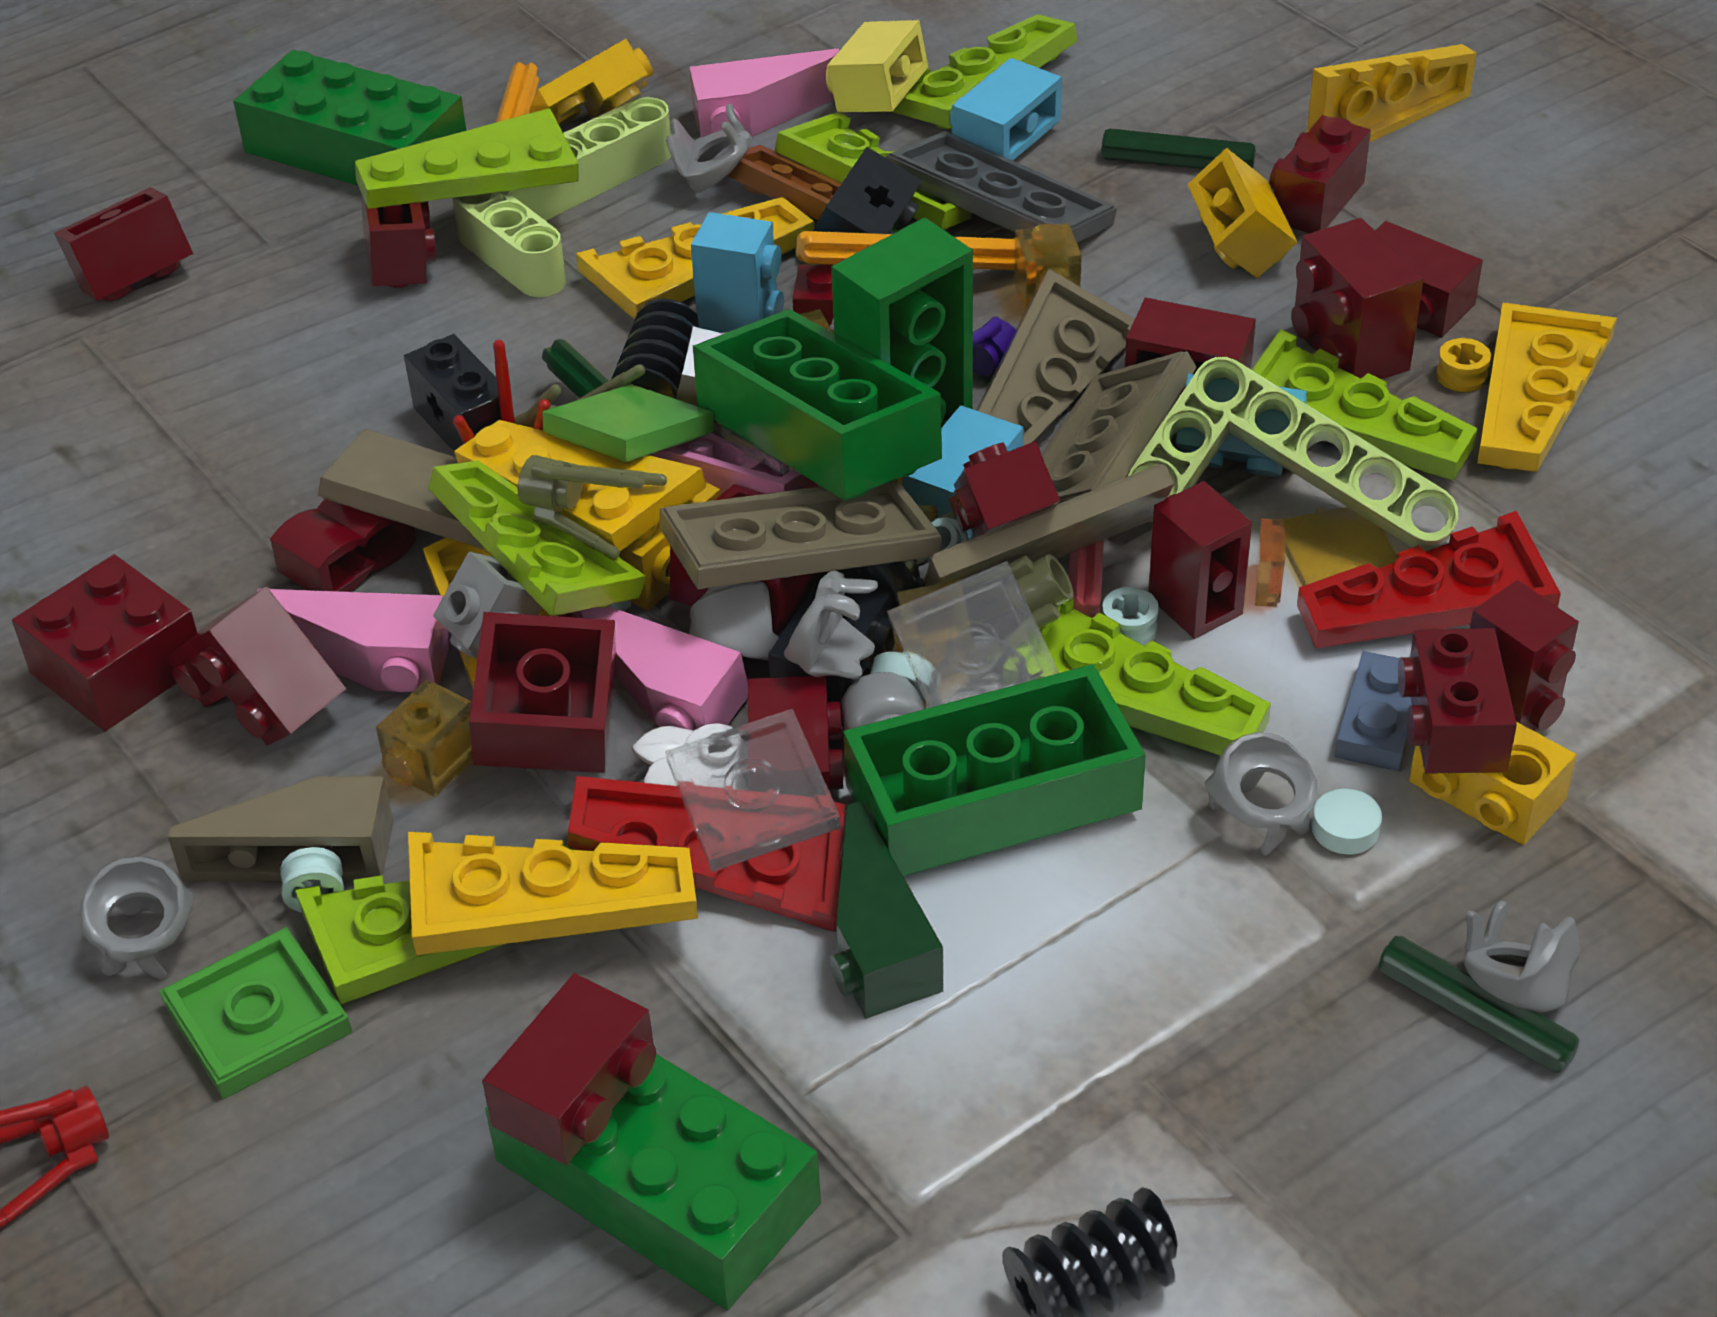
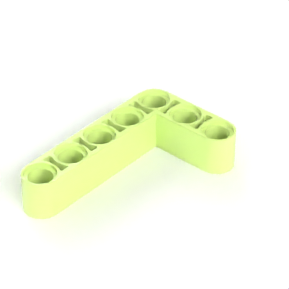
[452,97,671,298]
[1128,357,1458,551]

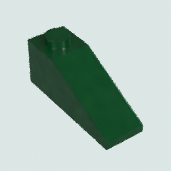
[830,801,944,1019]

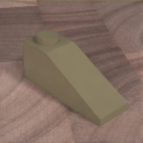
[168,775,394,881]

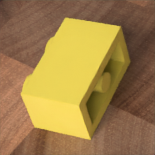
[826,20,928,112]

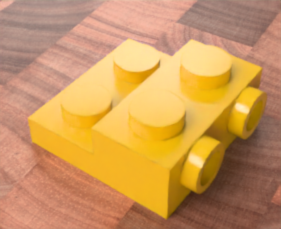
[529,39,654,126]

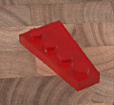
[1297,511,1561,648]

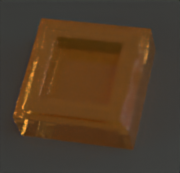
[1255,518,1285,607]

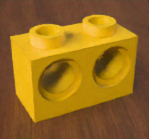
[1409,722,1577,846]

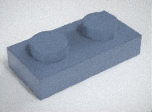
[1334,651,1412,771]

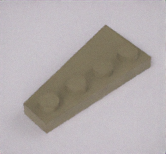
[976,269,1135,446]

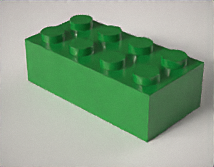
[233,50,467,186]
[831,217,973,480]
[693,309,942,501]
[843,664,1146,876]
[485,1054,821,1311]

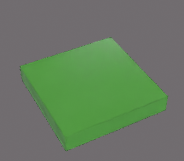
[543,384,714,462]
[159,927,352,1099]

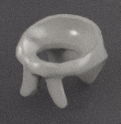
[666,103,752,193]
[784,571,878,679]
[689,581,785,661]
[1204,732,1317,855]
[80,856,193,980]
[1464,901,1581,1012]

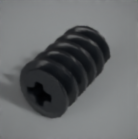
[611,298,699,399]
[1002,1187,1178,1317]

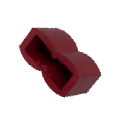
[270,499,416,592]

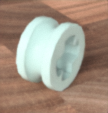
[1102,587,1159,645]
[280,847,344,913]

